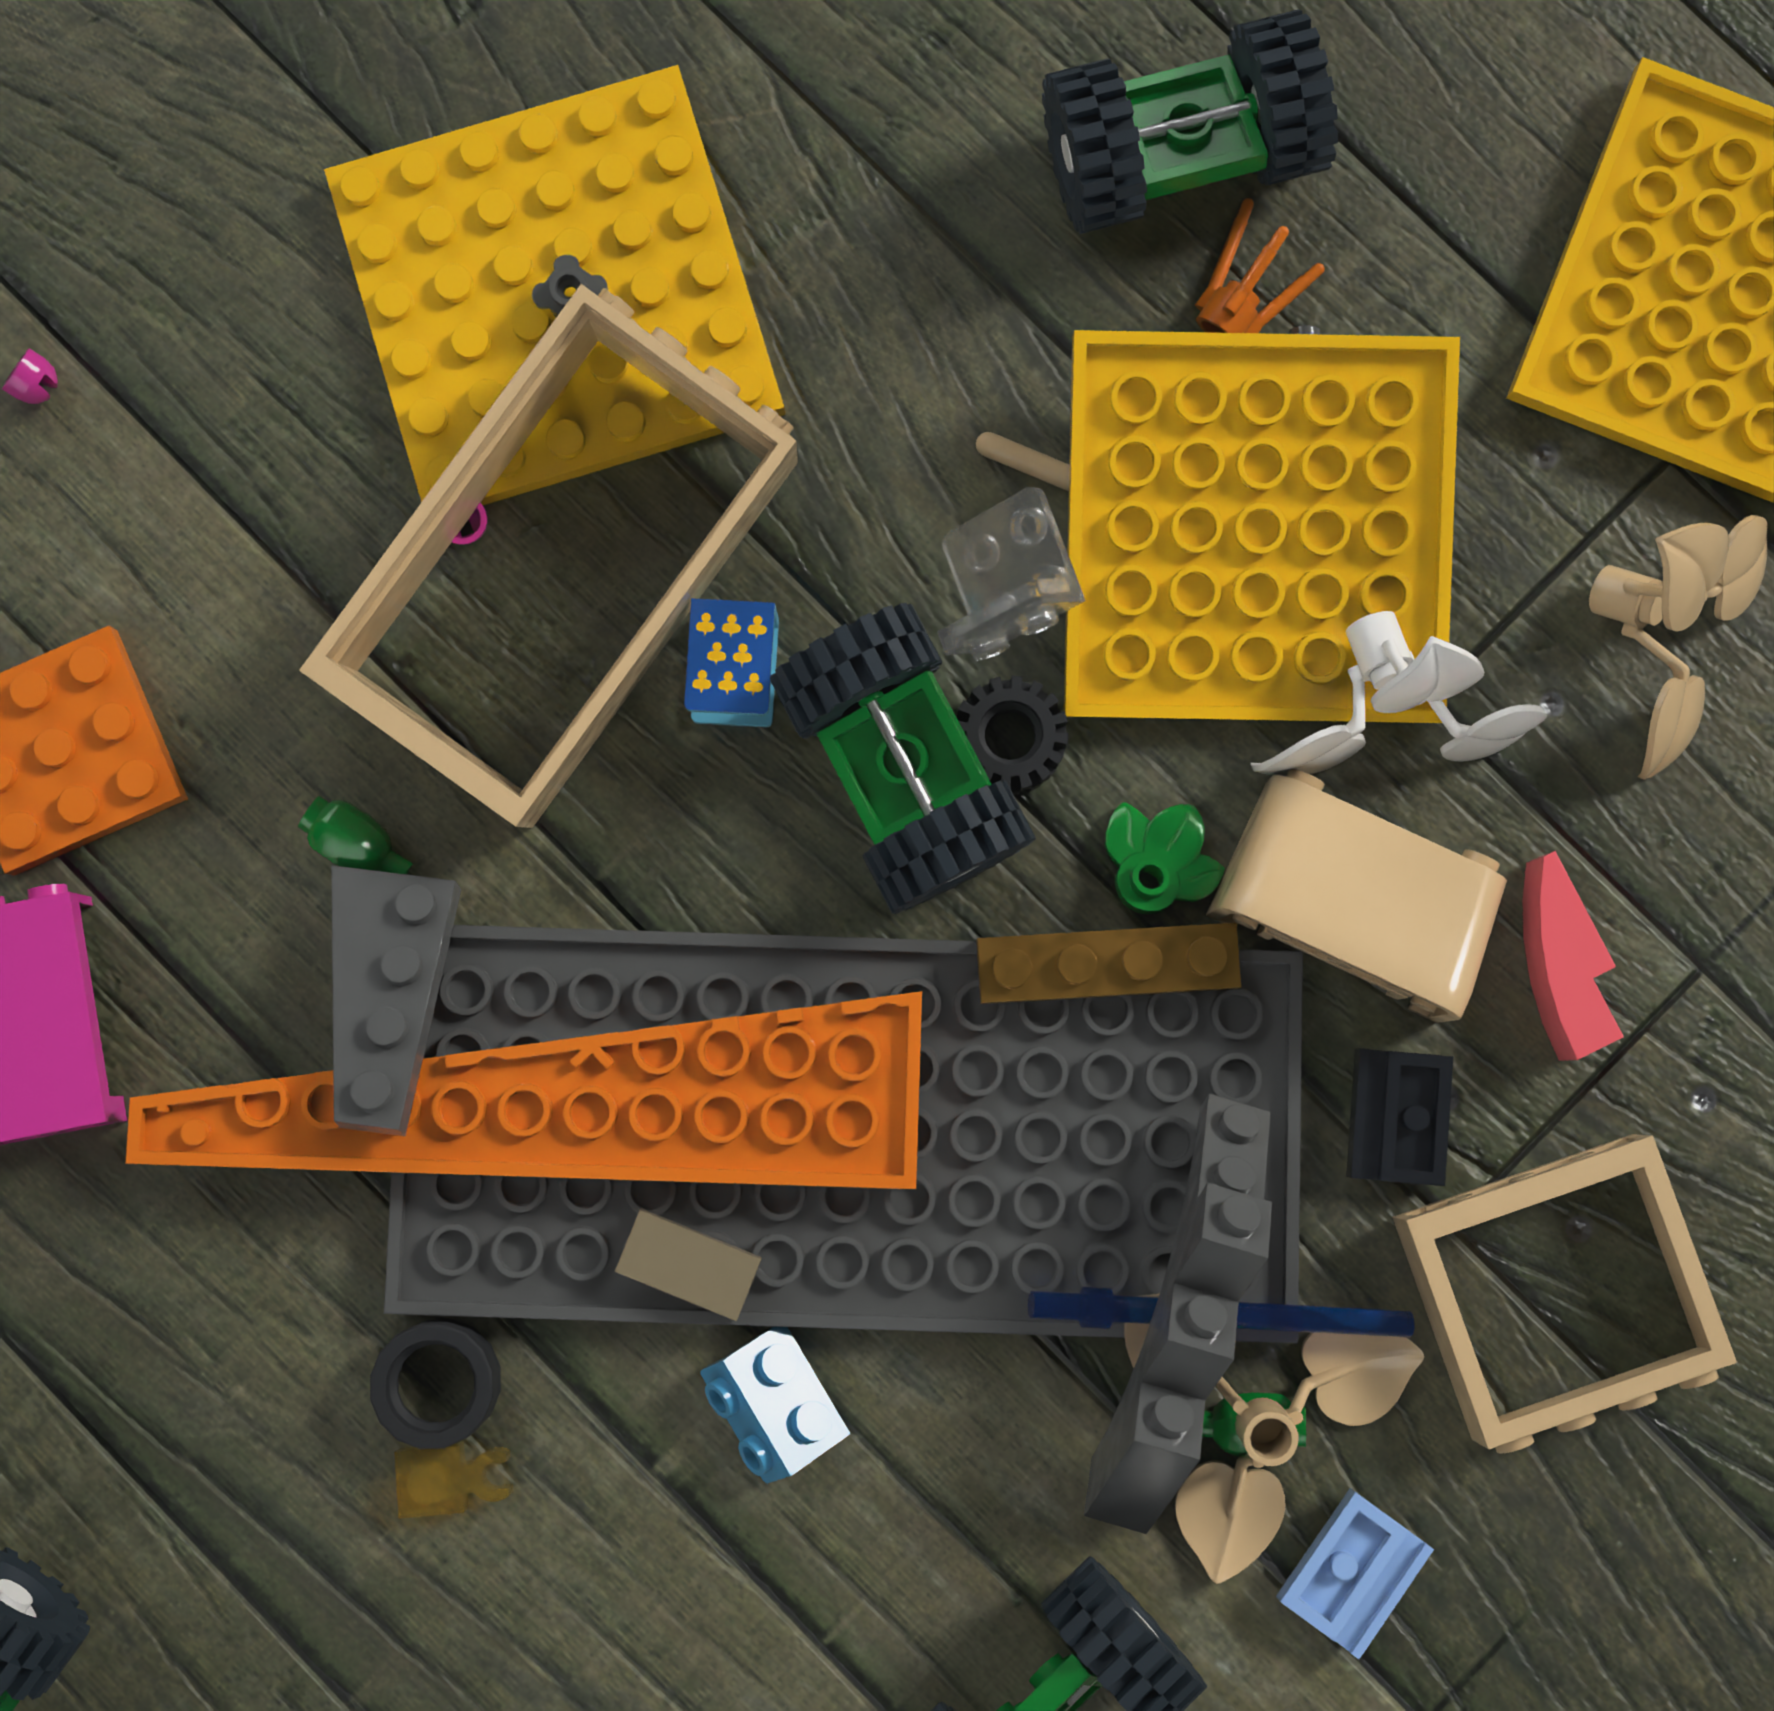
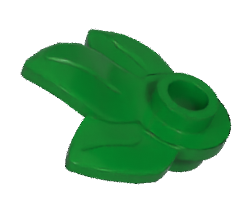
[1105,802,1225,915]

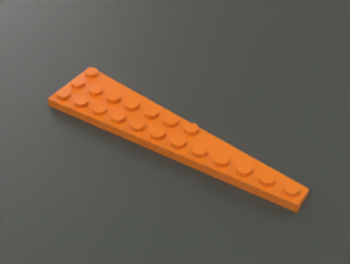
[125,991,922,1189]

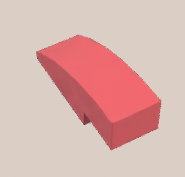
[1522,851,1624,1061]

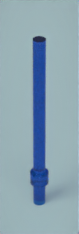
[1028,1287,1415,1338]

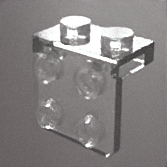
[937,487,1086,661]

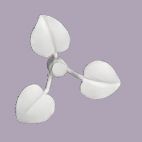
[1251,611,1547,776]

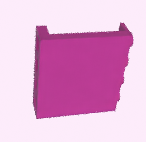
[0,884,127,1146]

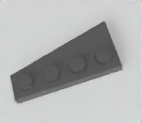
[331,865,461,1136]

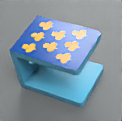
[684,598,779,727]

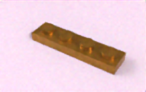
[976,923,1241,1004]

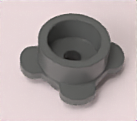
[532,255,608,317]

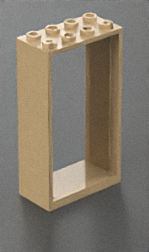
[299,284,798,828]

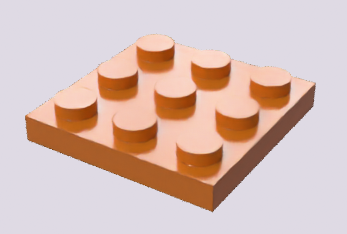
[0,625,188,876]

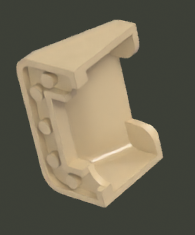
[1206,769,1507,1023]

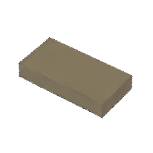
[614,1209,762,1321]

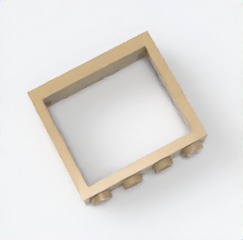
[1392,1134,1737,1454]

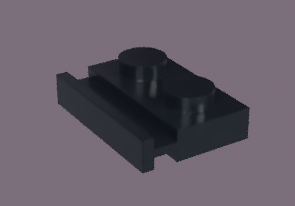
[1346,1048,1453,1186]

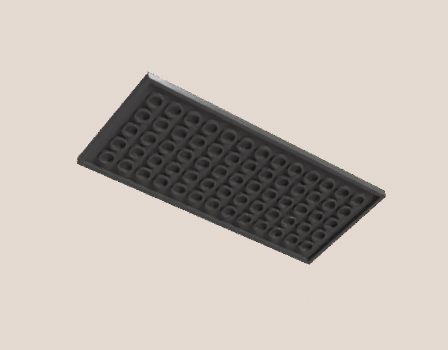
[384,925,1303,1343]

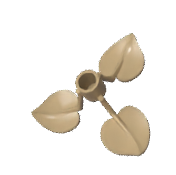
[1589,515,1767,780]
[1124,1293,1424,1584]

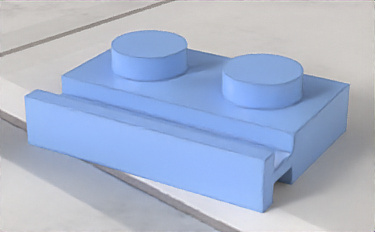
[1276,1488,1434,1659]

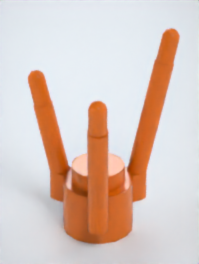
[1195,198,1325,333]

